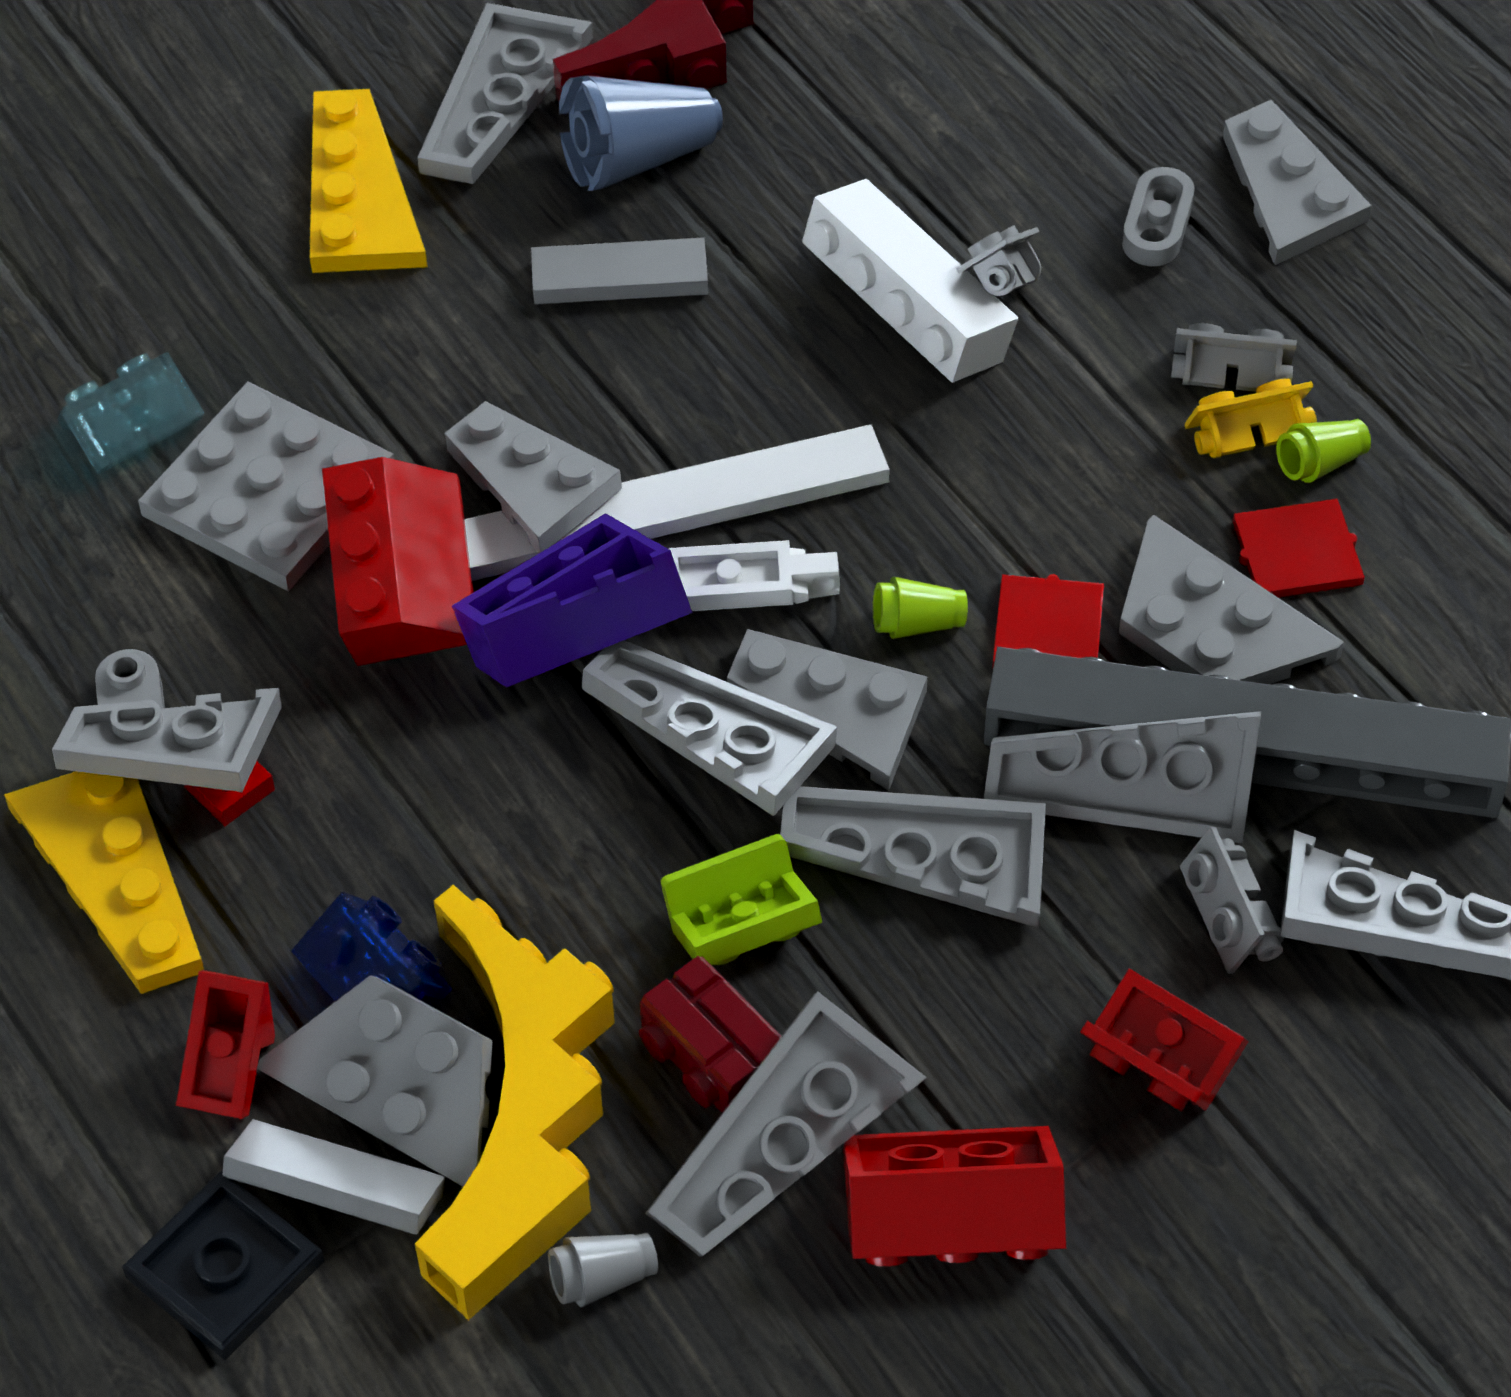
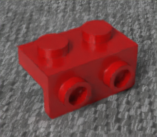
[1080,968,1249,1112]

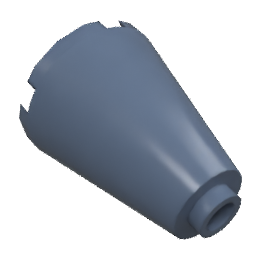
[559,75,723,191]

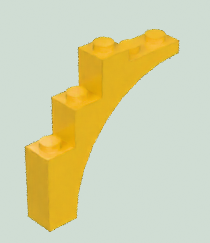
[415,885,615,1321]

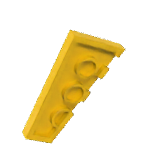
[310,89,428,273]
[4,771,204,994]

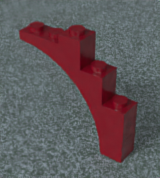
[553,0,754,104]

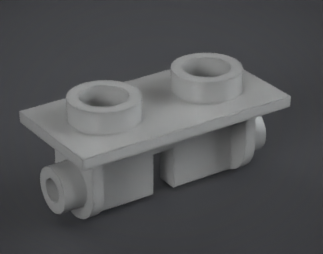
[956,225,1041,296]
[1171,323,1297,392]
[1180,827,1284,974]

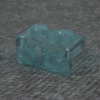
[57,352,205,474]

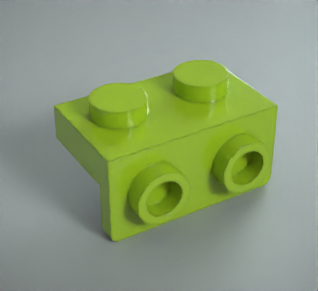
[661,834,823,965]

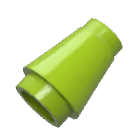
[1276,419,1371,483]
[873,576,968,639]

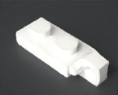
[669,540,840,611]

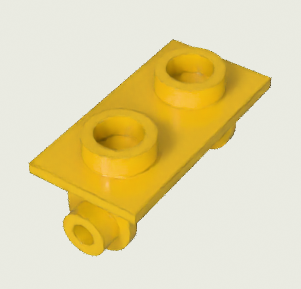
[1184,379,1317,458]

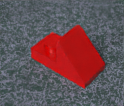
[176,970,275,1119]

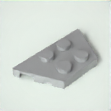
[1119,515,1344,684]
[257,975,492,1186]

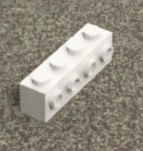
[802,179,1019,383]

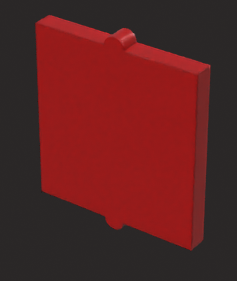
[1233,499,1365,597]
[992,574,1104,669]

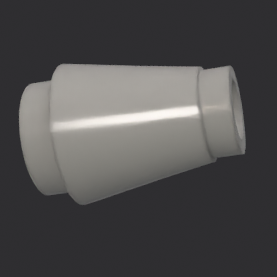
[548,1233,658,1307]

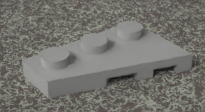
[1223,100,1371,265]
[445,401,622,553]
[727,629,927,791]
[52,688,282,792]

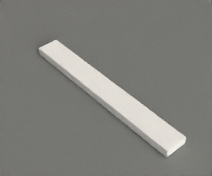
[464,424,889,581]

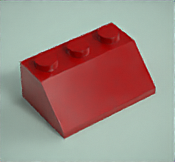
[322,457,473,666]
[843,1126,1066,1266]

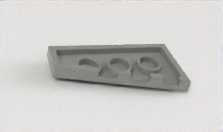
[417,3,593,184]
[582,640,837,816]
[780,786,1046,928]
[1280,830,1511,980]
[645,992,927,1257]

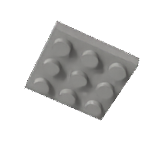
[138,382,394,592]

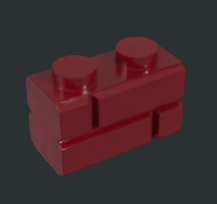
[639,956,781,1113]

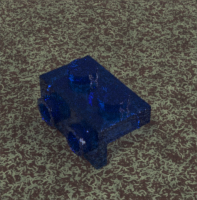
[291,892,452,1002]

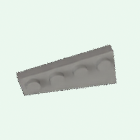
[984,711,1261,843]

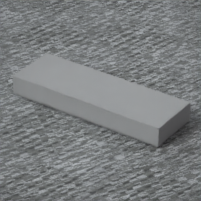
[531,238,708,304]
[223,1119,445,1234]

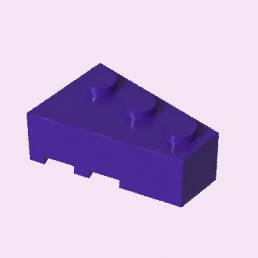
[452,513,693,688]

